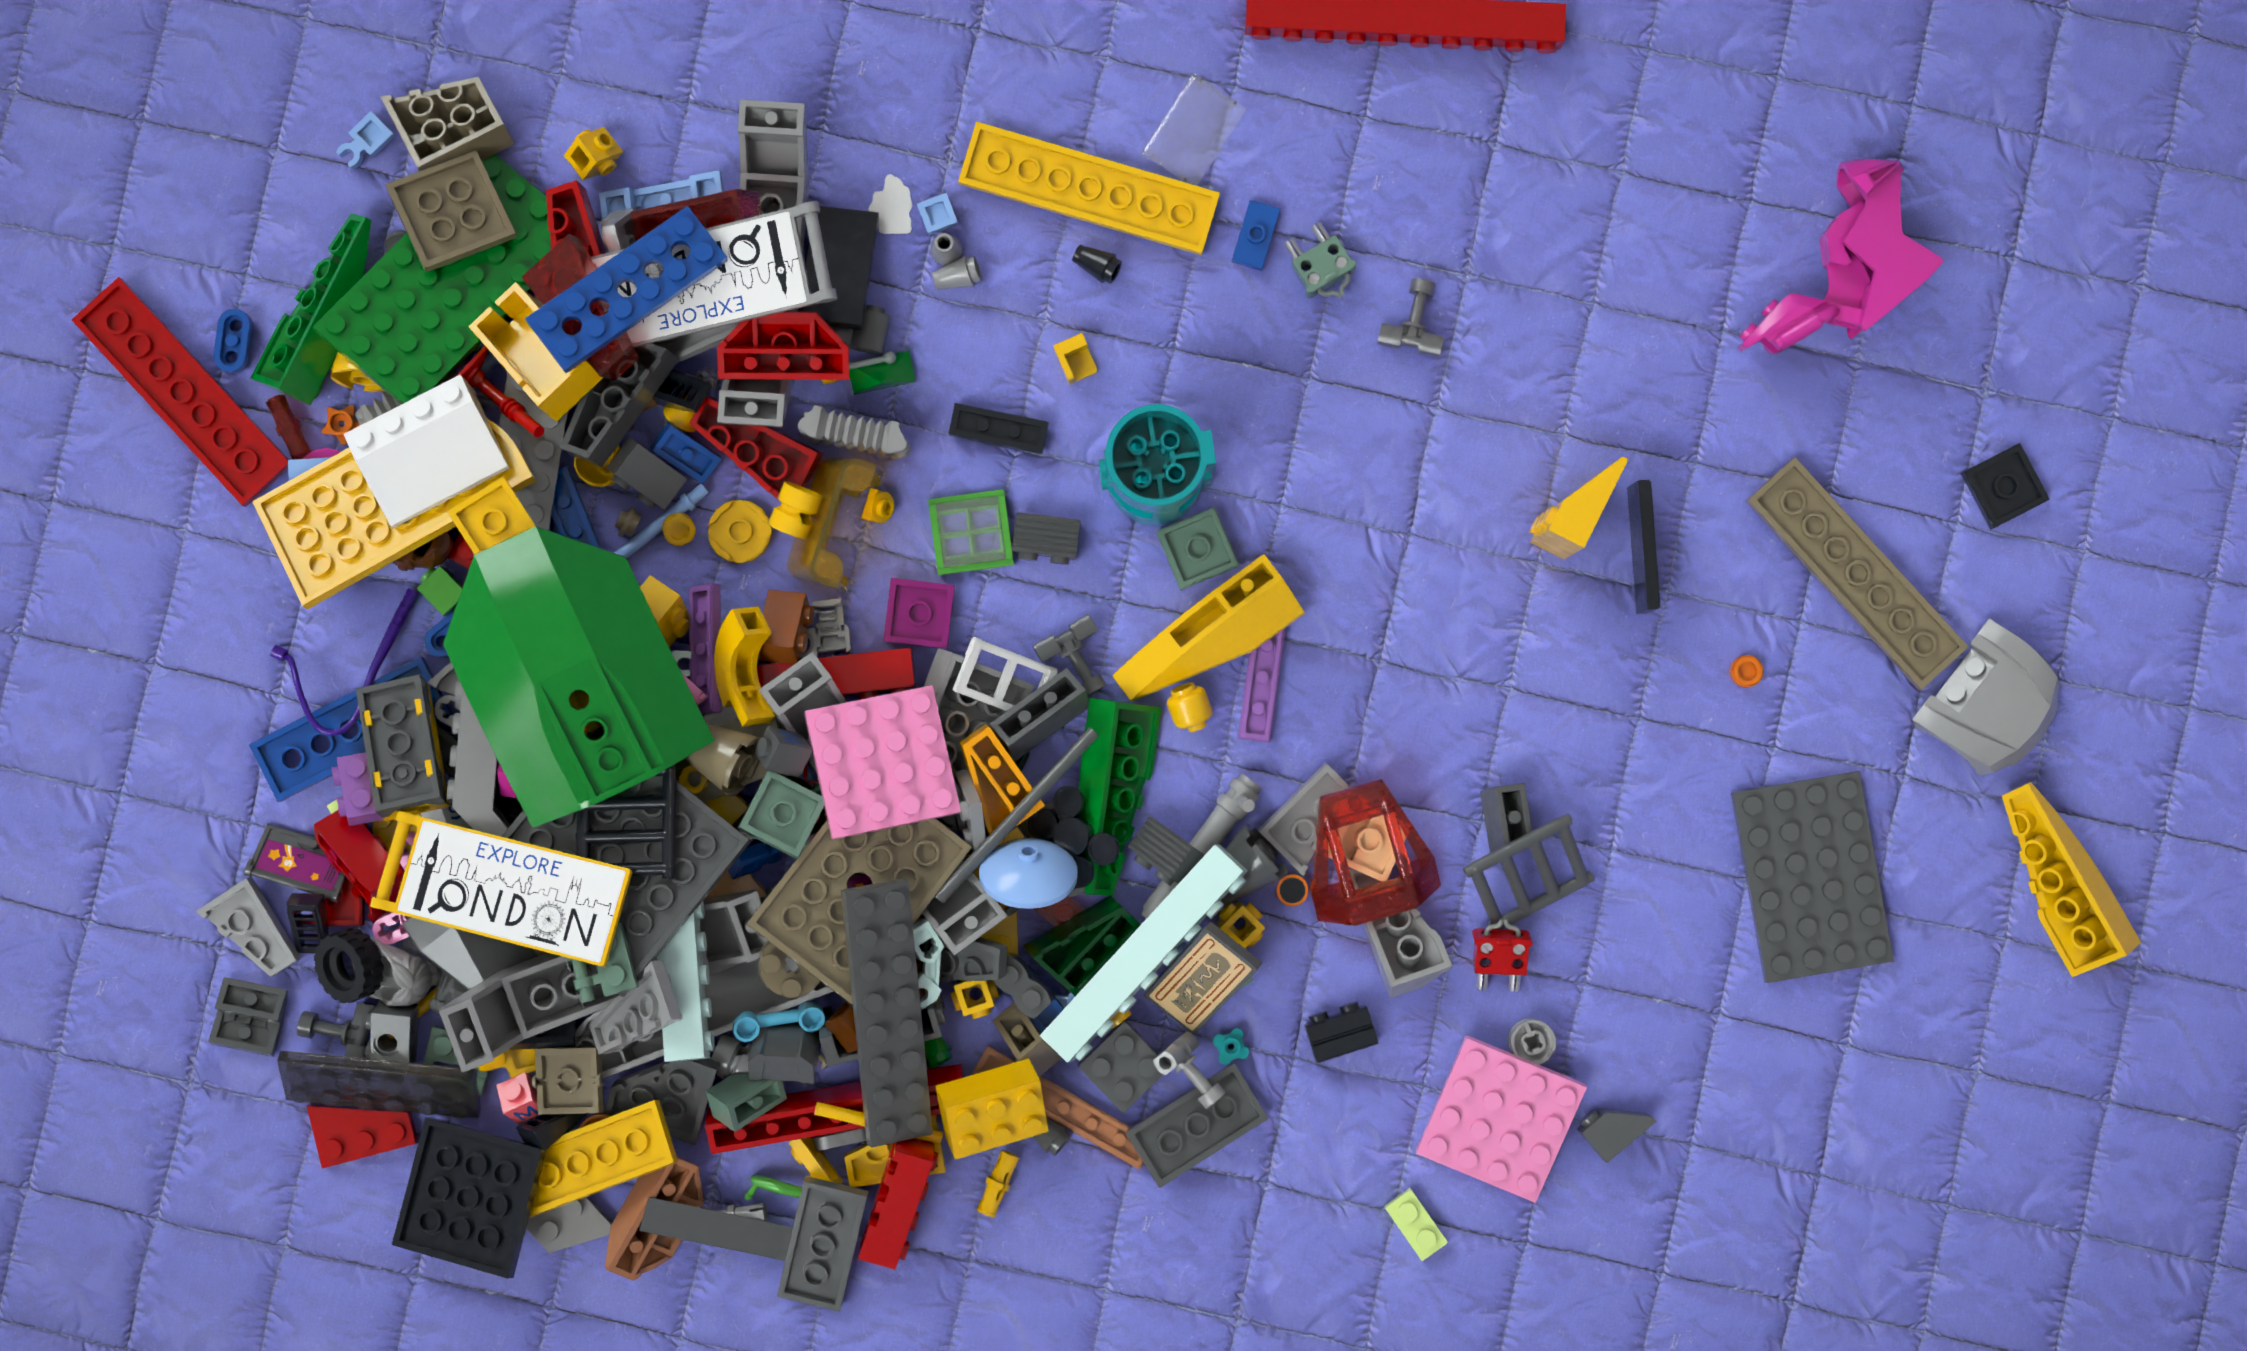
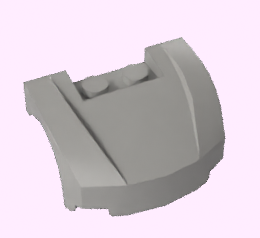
[1912,619,2060,776]

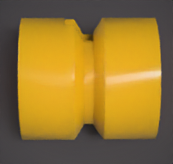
[768,481,823,539]

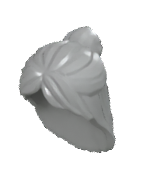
[352,938,442,1007]

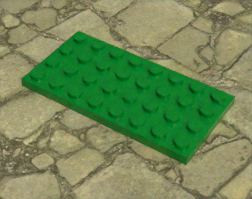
[313,154,552,405]

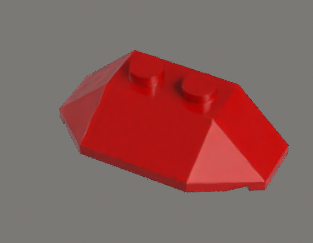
[717,311,850,380]

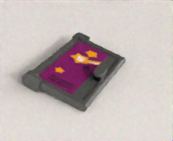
[244,823,346,903]

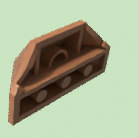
[605,1156,704,1281]

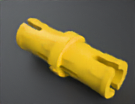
[976,1149,1020,1218]

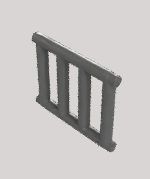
[1463,814,1595,929]

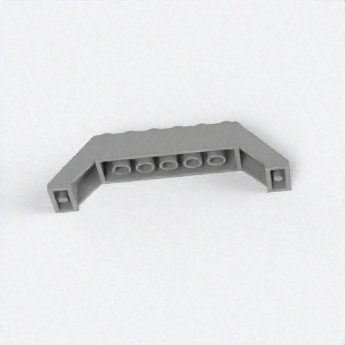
[717,100,809,427]
[759,651,1007,956]
[447,680,511,837]
[438,889,767,1073]

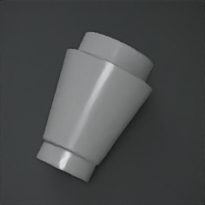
[930,233,962,266]
[932,255,982,290]

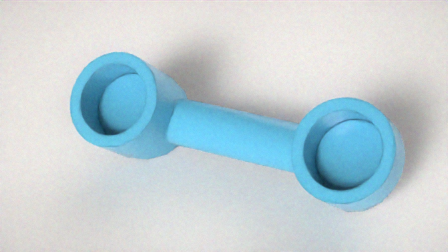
[733,1002,825,1042]

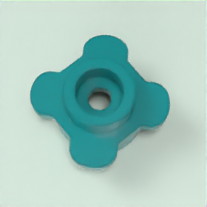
[1213,1028,1249,1065]

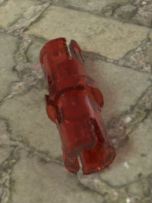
[266,394,311,460]

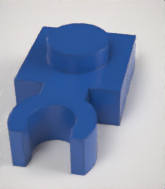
[728,842,782,880]

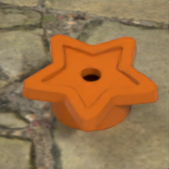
[322,405,360,445]

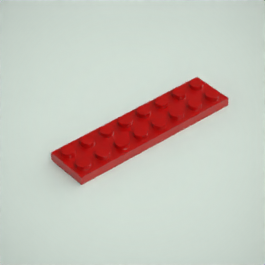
[72,277,289,507]

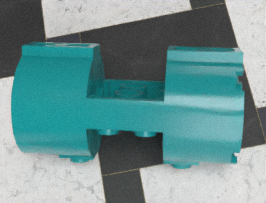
[1098,404,1216,526]

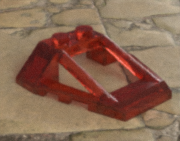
[1310,779,1441,926]

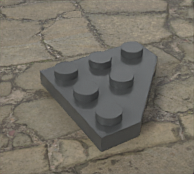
[604,1059,720,1145]

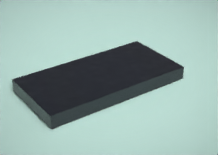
[798,206,879,330]
[1627,480,1660,614]

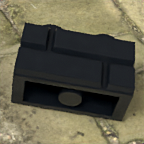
[1304,1001,1379,1063]

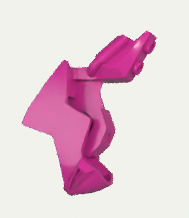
[1737,159,1943,354]

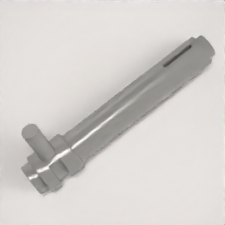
[1141,773,1262,919]

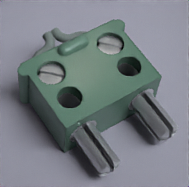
[1284,222,1356,298]

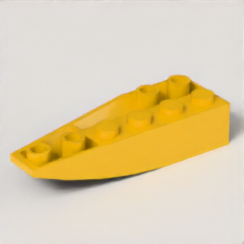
[1112,554,1305,702]

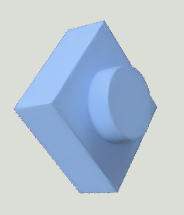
[917,193,958,235]

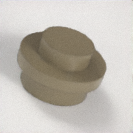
[614,506,641,538]

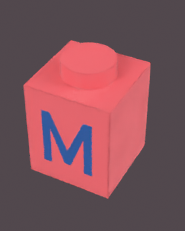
[496,1072,539,1125]

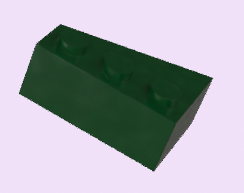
[1023,896,1141,996]

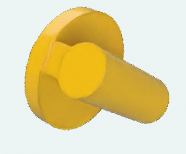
[861,488,894,523]

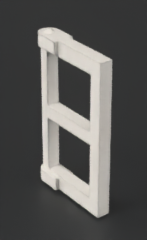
[952,637,1058,711]

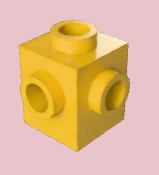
[564,127,623,180]
[1217,901,1265,948]
[951,980,1000,1019]

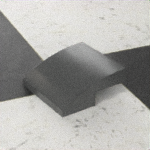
[208,977,288,1057]

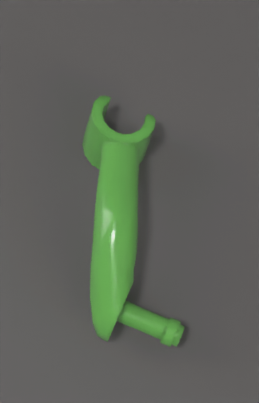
[744,1175,802,1201]

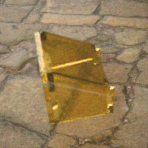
[787,457,884,594]

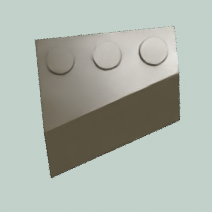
[381,77,515,171]

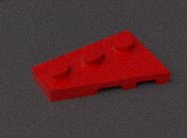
[307,1105,419,1168]

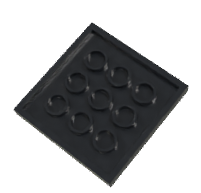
[392,1117,547,1279]

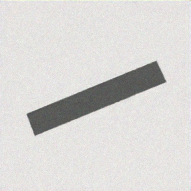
[639,1197,793,1261]

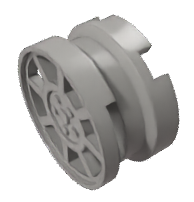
[1508,1018,1556,1065]

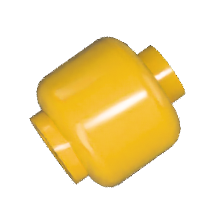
[1166,682,1213,732]

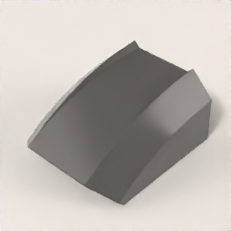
[748,1022,821,1084]

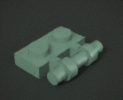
[567,922,639,1003]

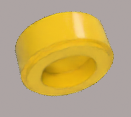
[662,512,696,546]

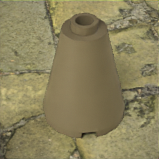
[684,723,760,796]

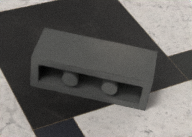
[989,668,1089,762]

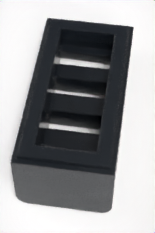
[652,370,712,413]
[286,893,329,953]
[516,1113,588,1151]

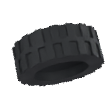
[314,928,384,1003]

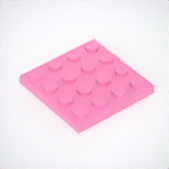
[804,685,961,840]
[1416,1035,1587,1203]

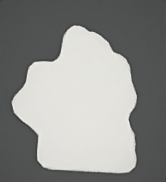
[868,174,912,234]

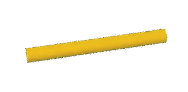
[814,1102,943,1144]

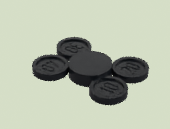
[1028,786,1120,888]

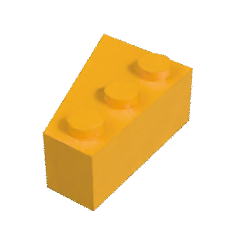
[959,724,1045,837]

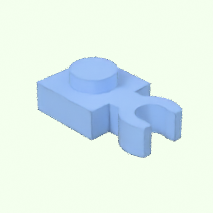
[336,111,396,170]

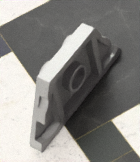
[526,1196,613,1253]

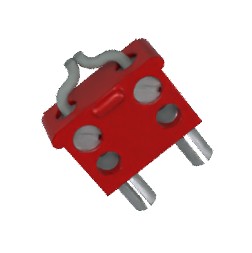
[1472,918,1533,992]

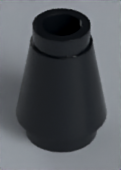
[1072,244,1122,284]

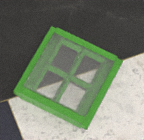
[928,489,1014,575]

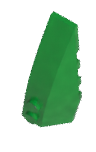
[251,213,371,405]
[1079,698,1162,896]

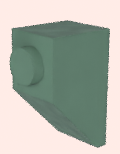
[706,1073,787,1132]

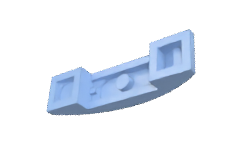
[599,170,725,222]

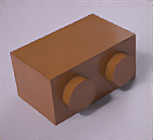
[759,590,814,664]

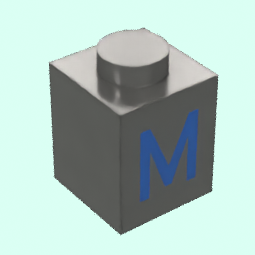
[755,726,813,778]

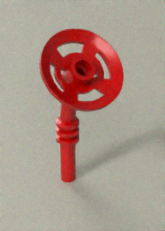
[457,346,544,438]

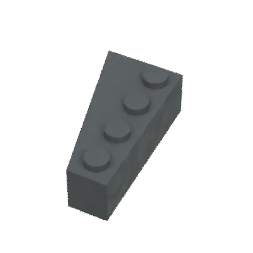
[560,343,679,467]

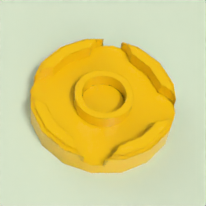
[708,500,772,564]

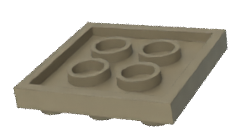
[385,150,516,273]

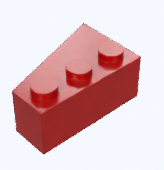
[314,810,405,924]

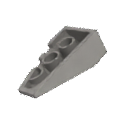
[1345,869,1452,998]

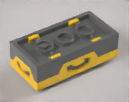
[356,674,450,821]

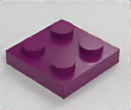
[883,578,955,649]

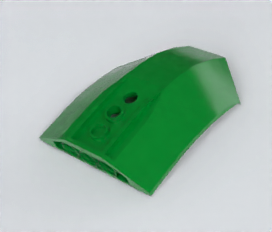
[443,526,715,828]

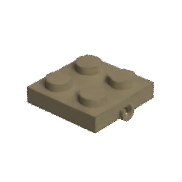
[532,1046,604,1115]

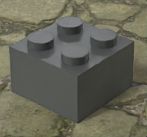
[1078,1020,1164,1114]

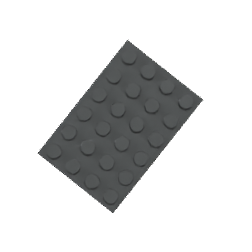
[1731,771,1894,983]

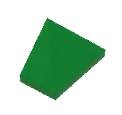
[849,350,916,395]

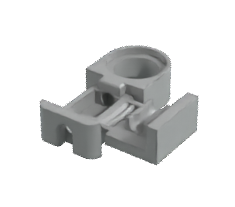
[799,598,853,660]

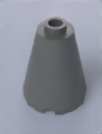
[1221,824,1288,908]

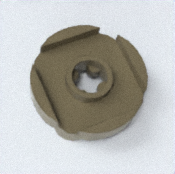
[758,941,820,998]

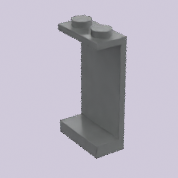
[819,993,946,1067]

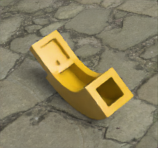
[714,606,775,727]

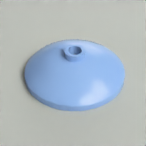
[979,838,1078,909]

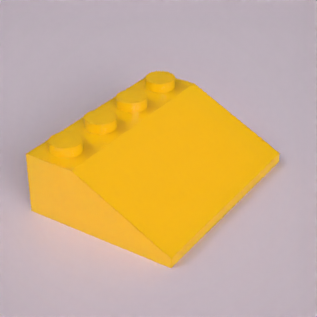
[1529,457,1629,559]

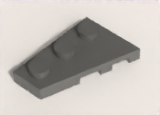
[919,937,1007,983]

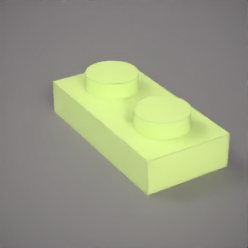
[1384,1188,1448,1261]

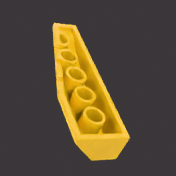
[2002,782,2141,977]

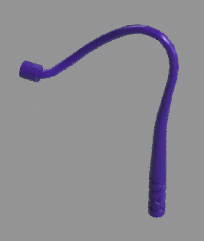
[270,588,420,736]

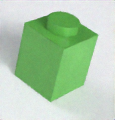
[417,566,463,616]

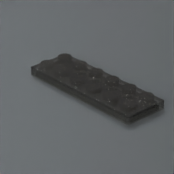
[277,1051,481,1118]

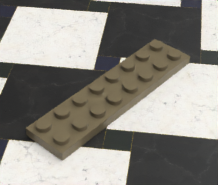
[1746,457,1969,690]

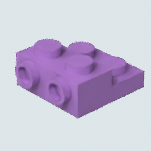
[331,752,384,826]

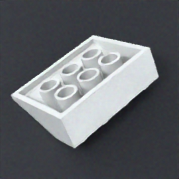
[344,374,510,528]

